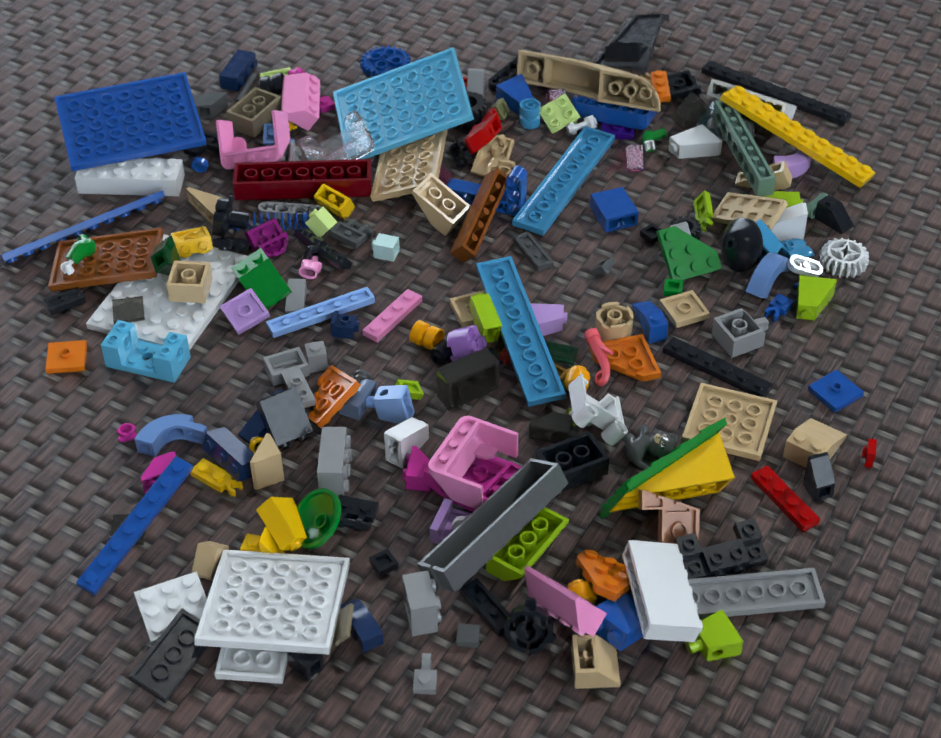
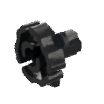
[212,195,249,237]
[503,597,556,654]

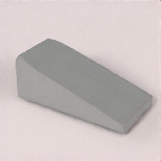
[285,279,307,313]

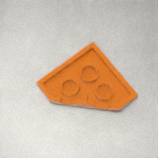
[588,334,661,382]
[308,365,361,428]
[575,550,631,602]

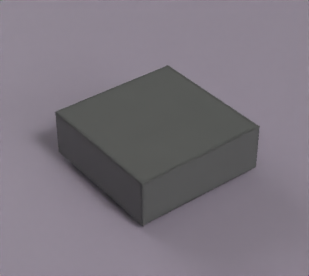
[456,624,480,648]

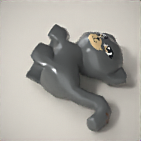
[621,424,679,471]

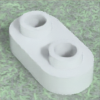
[787,255,823,277]

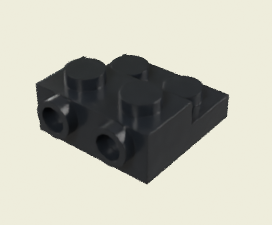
[667,70,702,102]

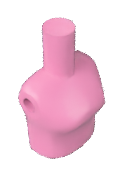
[299,255,322,279]

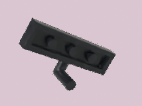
[293,228,353,269]

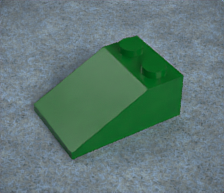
[231,248,292,309]

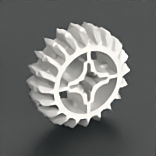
[820,237,869,278]

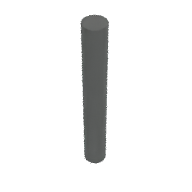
[235,72,257,103]

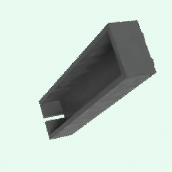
[417,458,568,592]

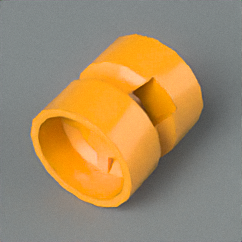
[409,320,445,350]

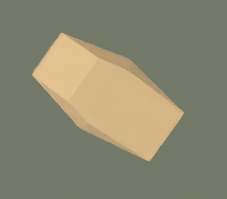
[470,134,514,177]

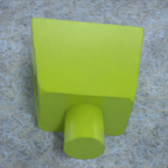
[685,609,743,661]

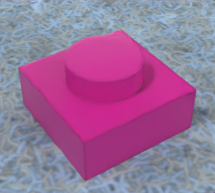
[319,96,336,114]

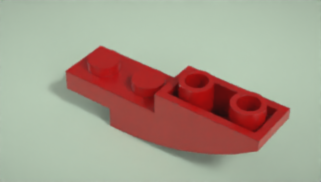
[465,108,502,154]

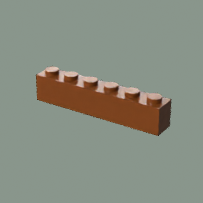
[450,168,508,263]

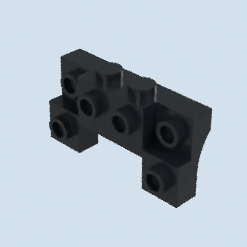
[673,518,768,579]

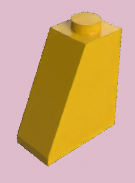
[256,497,307,551]

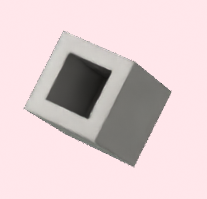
[305,341,328,373]

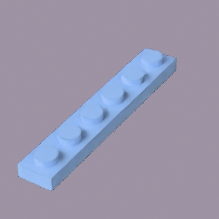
[266,287,375,338]

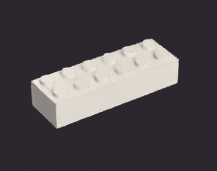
[75,158,185,196]

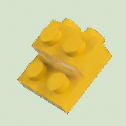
[171,226,213,258]

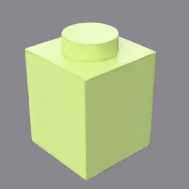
[305,207,337,237]

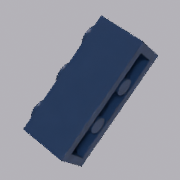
[219,49,258,92]
[202,427,254,482]

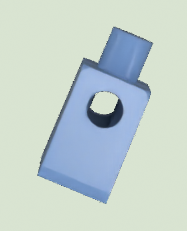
[366,385,415,424]

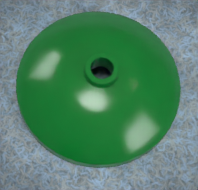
[297,488,341,549]

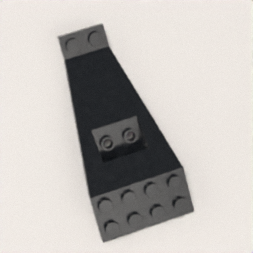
[593,14,669,76]

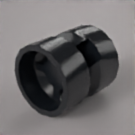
[259,72,284,95]

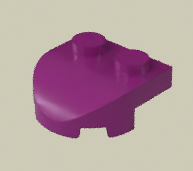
[244,218,289,258]

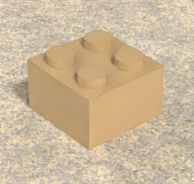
[166,261,213,303]

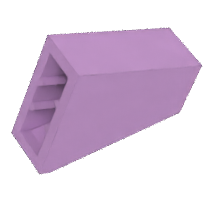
[530,303,567,336]

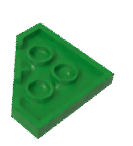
[656,226,722,280]

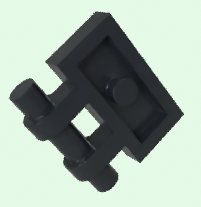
[213,236,252,252]
[338,495,379,532]

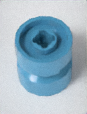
[519,98,541,129]

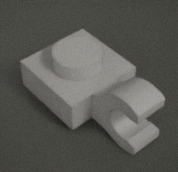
[413,653,437,694]

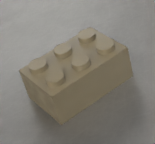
[226,87,282,138]

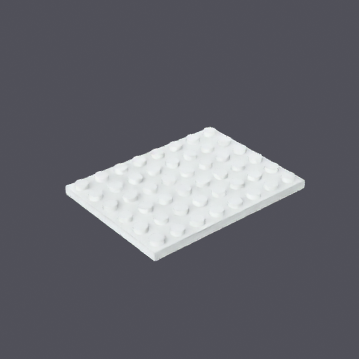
[86,235,248,350]

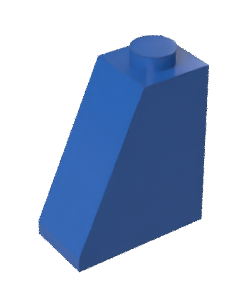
[496,74,533,116]

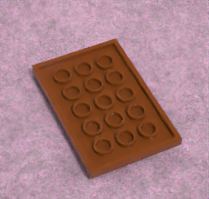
[48,227,164,292]

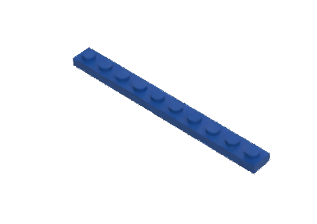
[0,190,165,264]

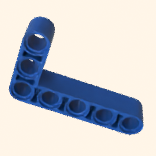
[572,96,658,130]
[446,166,527,216]

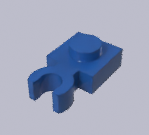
[764,294,795,322]

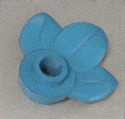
[780,238,814,257]

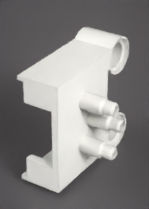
[568,373,628,446]

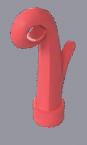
[584,328,613,386]

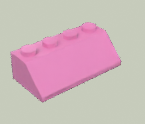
[281,72,320,131]
[524,565,607,637]

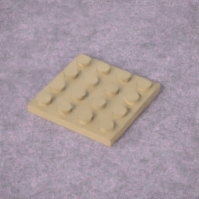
[681,383,777,461]

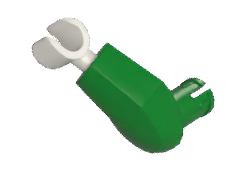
[642,128,667,152]
[61,234,96,275]

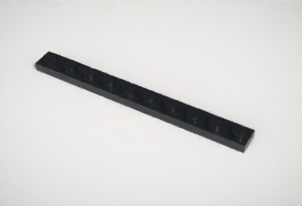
[701,61,852,126]

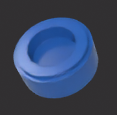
[191,157,209,173]

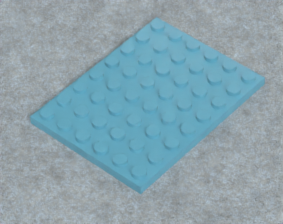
[333,47,474,160]

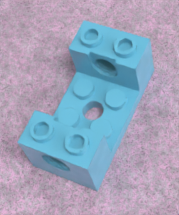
[101,320,191,383]

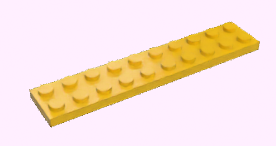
[720,85,876,188]

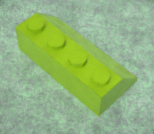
[486,507,569,581]

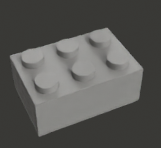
[317,427,352,497]

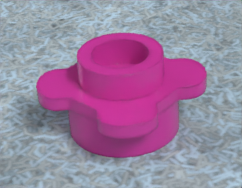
[117,423,137,442]

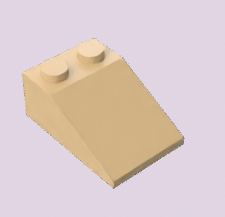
[411,173,471,236]
[783,418,847,468]

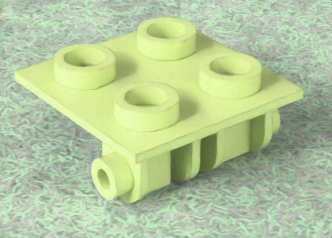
[540,93,581,134]

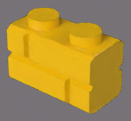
[314,184,355,219]

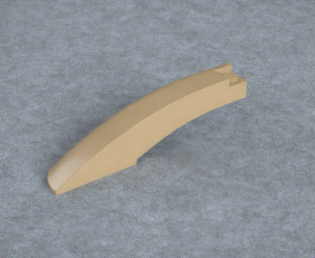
[517,50,661,112]

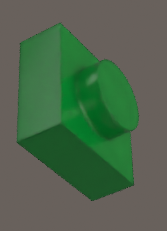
[663,278,684,297]

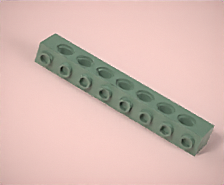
[713,100,776,196]

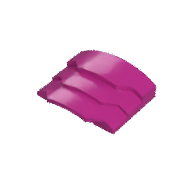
[424,456,521,511]

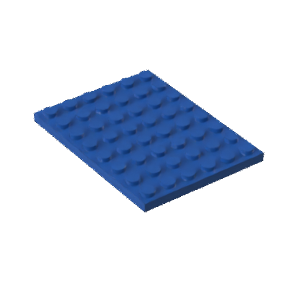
[54,72,207,171]

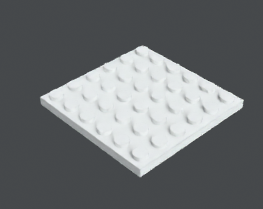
[194,550,350,655]

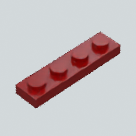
[750,465,820,532]

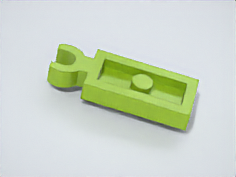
[693,190,713,232]

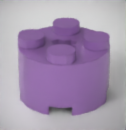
[447,325,487,367]

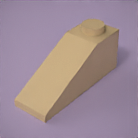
[735,161,793,191]
[186,187,222,225]

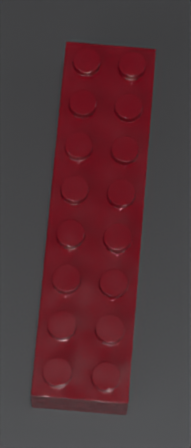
[233,159,372,201]

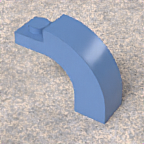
[746,252,789,298]
[135,414,208,457]

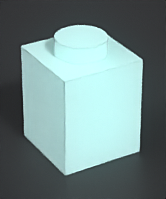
[371,233,400,262]

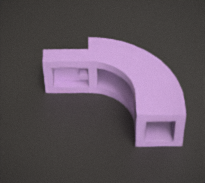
[773,148,811,178]

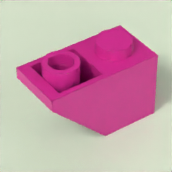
[402,446,431,492]
[141,451,176,494]

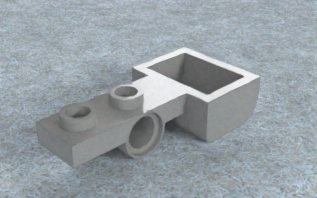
[263,347,316,408]

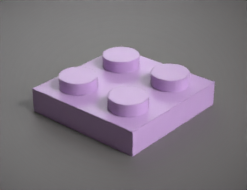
[219,288,270,335]

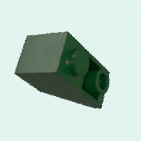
[151,236,181,276]

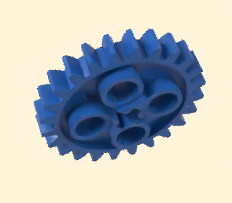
[360,45,411,78]

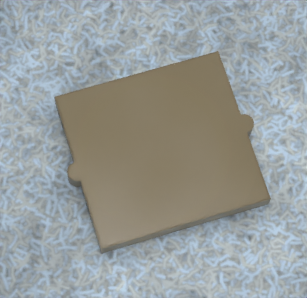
[331,603,354,649]

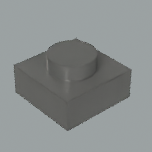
[591,257,616,277]

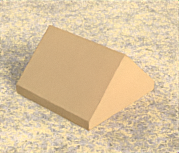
[250,433,285,490]

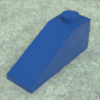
[632,301,668,343]

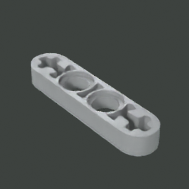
[258,201,322,221]

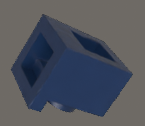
[331,311,360,339]

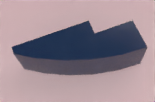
[340,598,384,652]

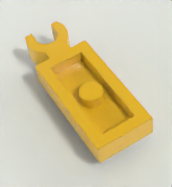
[190,458,243,497]

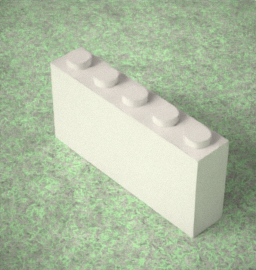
[706,79,797,120]
[622,540,702,642]

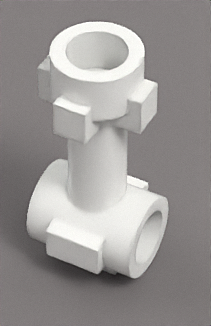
[566,115,597,135]

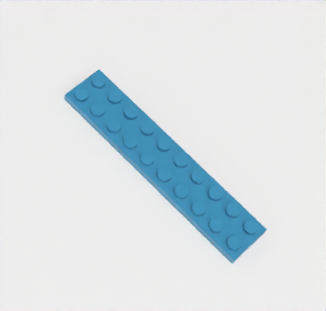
[512,126,615,236]
[476,256,566,407]

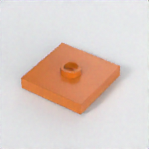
[45,340,88,374]

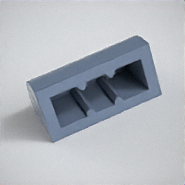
[339,379,377,421]

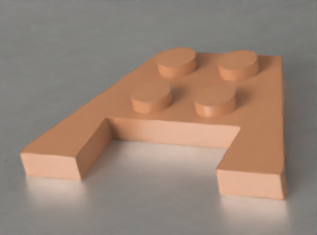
[638,489,700,544]

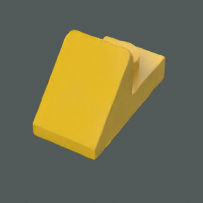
[240,527,286,554]

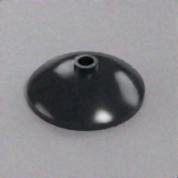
[721,218,763,272]

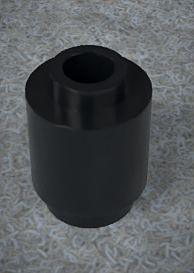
[430,338,453,365]

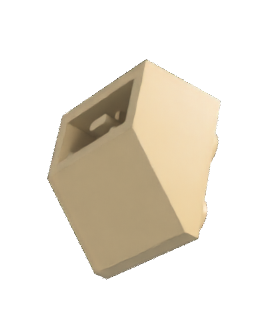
[571,635,621,689]

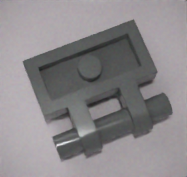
[329,217,375,249]

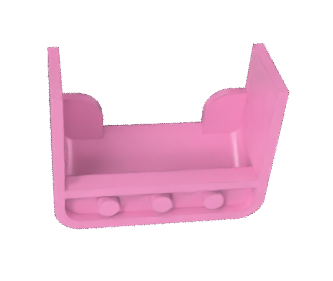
[216,110,290,169]
[428,416,518,509]

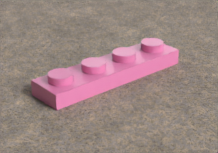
[362,289,422,343]

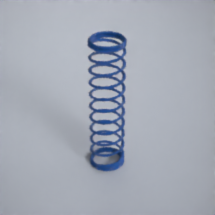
[232,212,309,231]

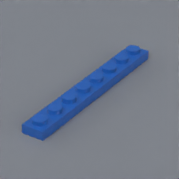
[76,456,193,596]

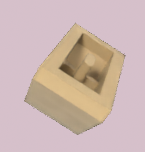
[192,541,229,581]

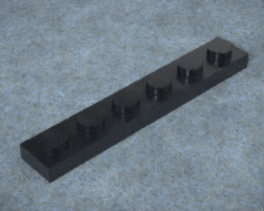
[663,337,773,398]

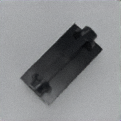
[449,137,473,169]

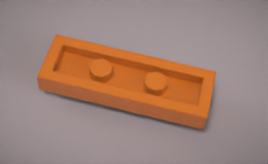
[650,70,671,102]

